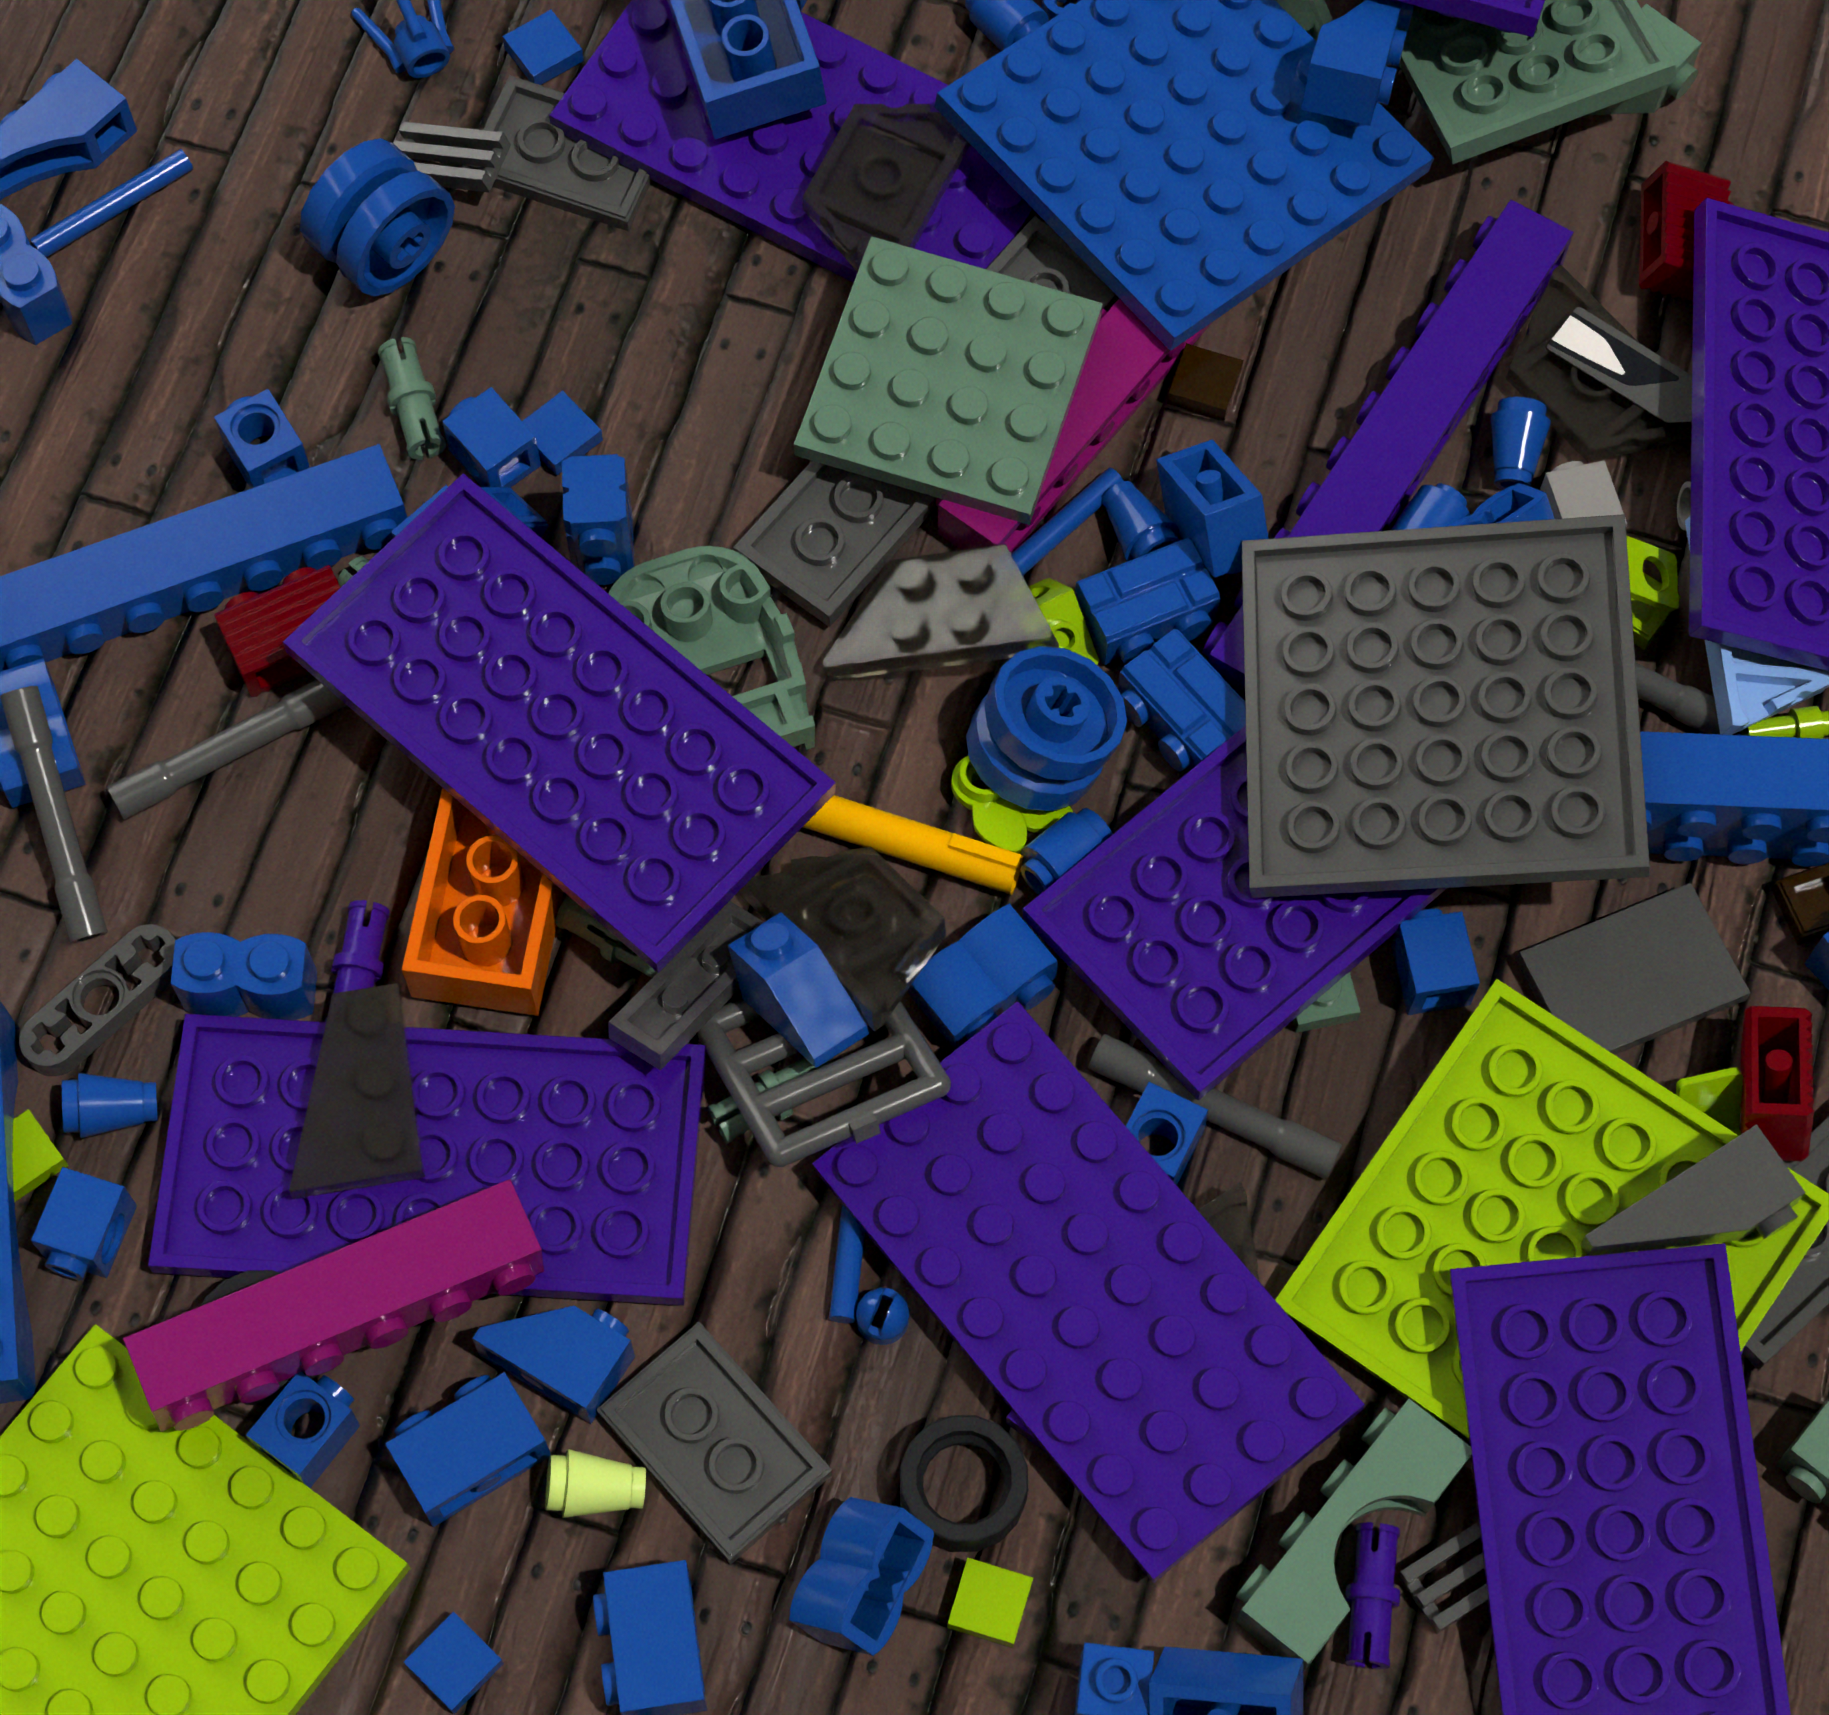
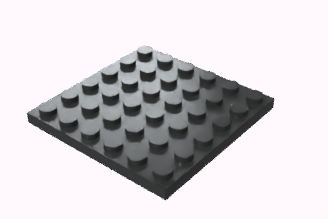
[1242,514,1650,898]

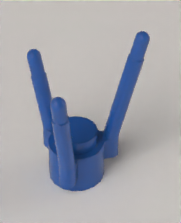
[352,0,454,78]

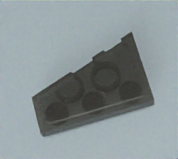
[289,983,425,1199]

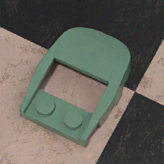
[608,546,815,750]

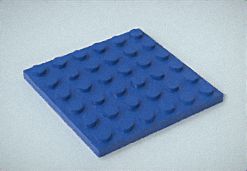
[934,0,1434,351]

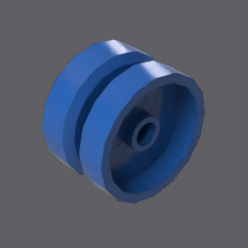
[300,138,455,297]
[966,646,1127,811]

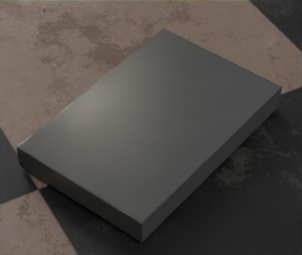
[464,75,652,231]
[1516,883,1751,1055]
[596,1322,833,1565]

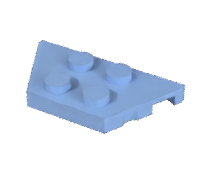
[1685,516,1829,735]

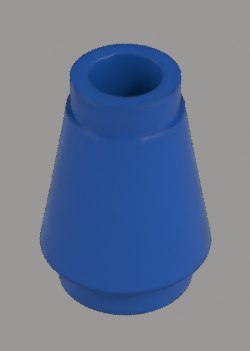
[1490,397,1551,490]
[1102,481,1180,562]
[62,1073,158,1138]

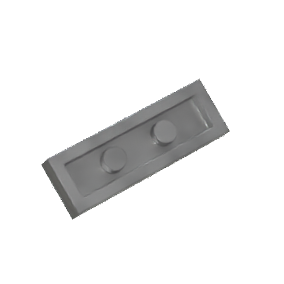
[609,901,764,1071]

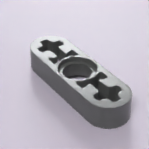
[19,924,175,1076]

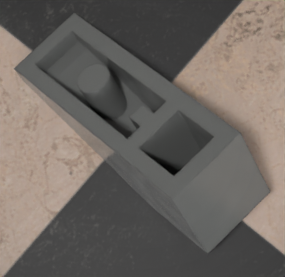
[1581,1124,1805,1256]

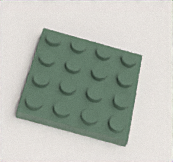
[1397,0,1677,164]
[794,236,1103,525]

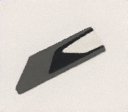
[1547,307,1692,423]

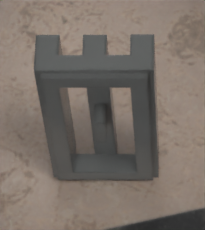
[393,122,511,192]
[1398,1522,1488,1634]

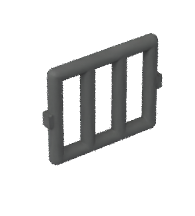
[696,948,951,1167]

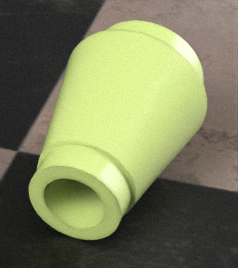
[545,1449,646,1518]

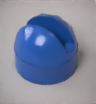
[856,1288,909,1345]

